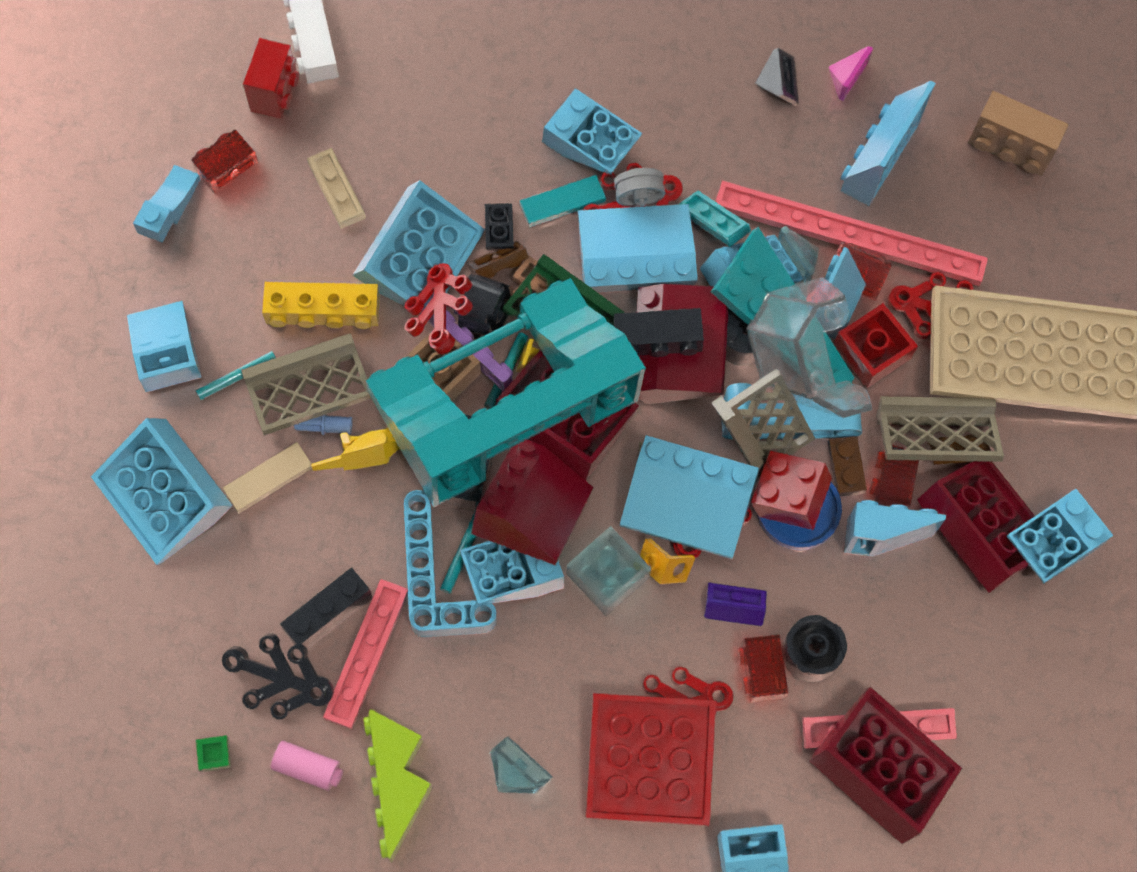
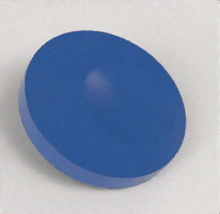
[757,482,842,551]

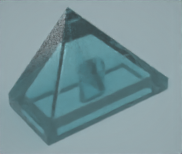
[778,226,819,284]
[490,736,553,794]

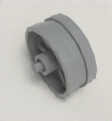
[614,168,666,207]

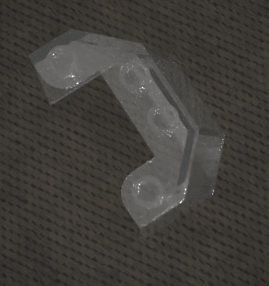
[747,277,873,418]

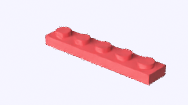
[323,579,408,730]
[802,708,957,749]

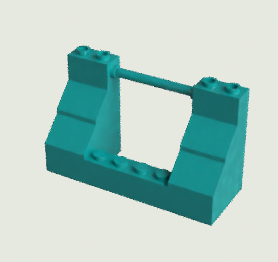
[366,278,646,507]

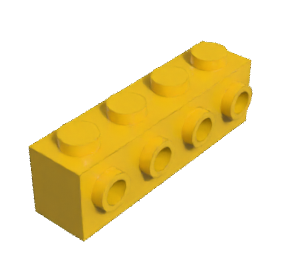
[262,282,380,329]

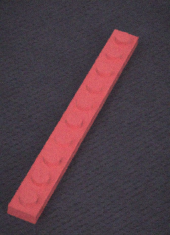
[715,181,988,286]

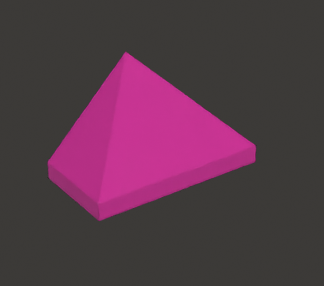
[829,46,873,101]

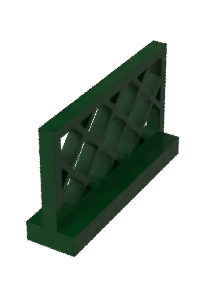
[502,254,625,326]

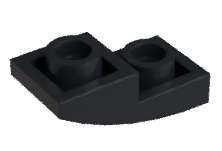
[485,203,514,249]

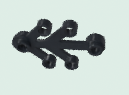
[222,633,334,720]

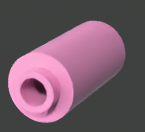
[271,740,343,791]

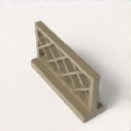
[241,333,371,435]
[712,369,815,480]
[876,396,1004,462]

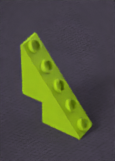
[364,709,432,862]

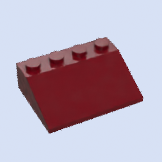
[637,284,729,405]
[495,349,639,480]
[471,440,594,565]
[917,461,1035,593]
[809,686,962,844]

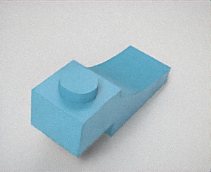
[133,165,201,243]

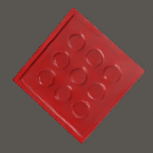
[586,693,716,826]

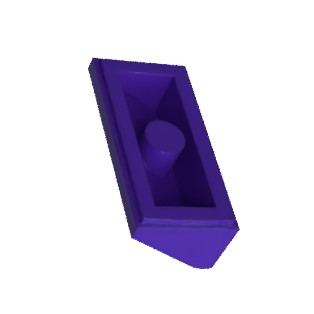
[704,583,767,626]

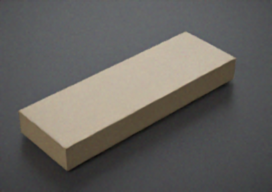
[307,148,366,229]
[222,442,312,514]

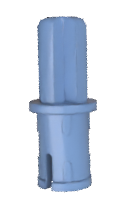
[294,414,353,435]

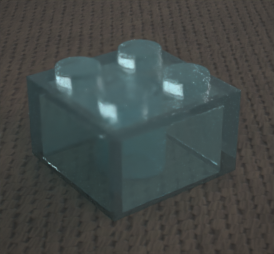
[566,526,652,616]

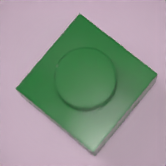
[196,735,231,772]

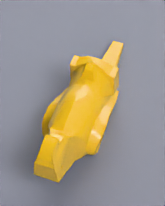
[311,428,400,471]

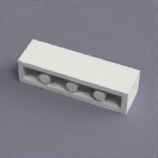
[283,0,339,84]

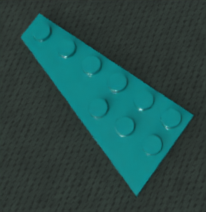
[711,227,855,401]

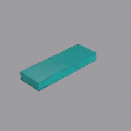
[519,175,606,228]
[678,190,751,247]

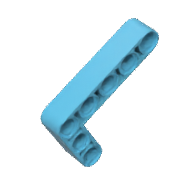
[721,383,862,439]
[404,490,497,637]

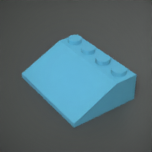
[840,81,936,206]
[353,180,485,314]
[578,204,698,292]
[91,418,233,565]
[620,435,759,560]

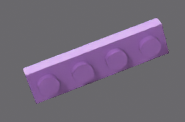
[429,310,513,391]

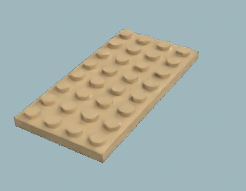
[930,286,1137,419]

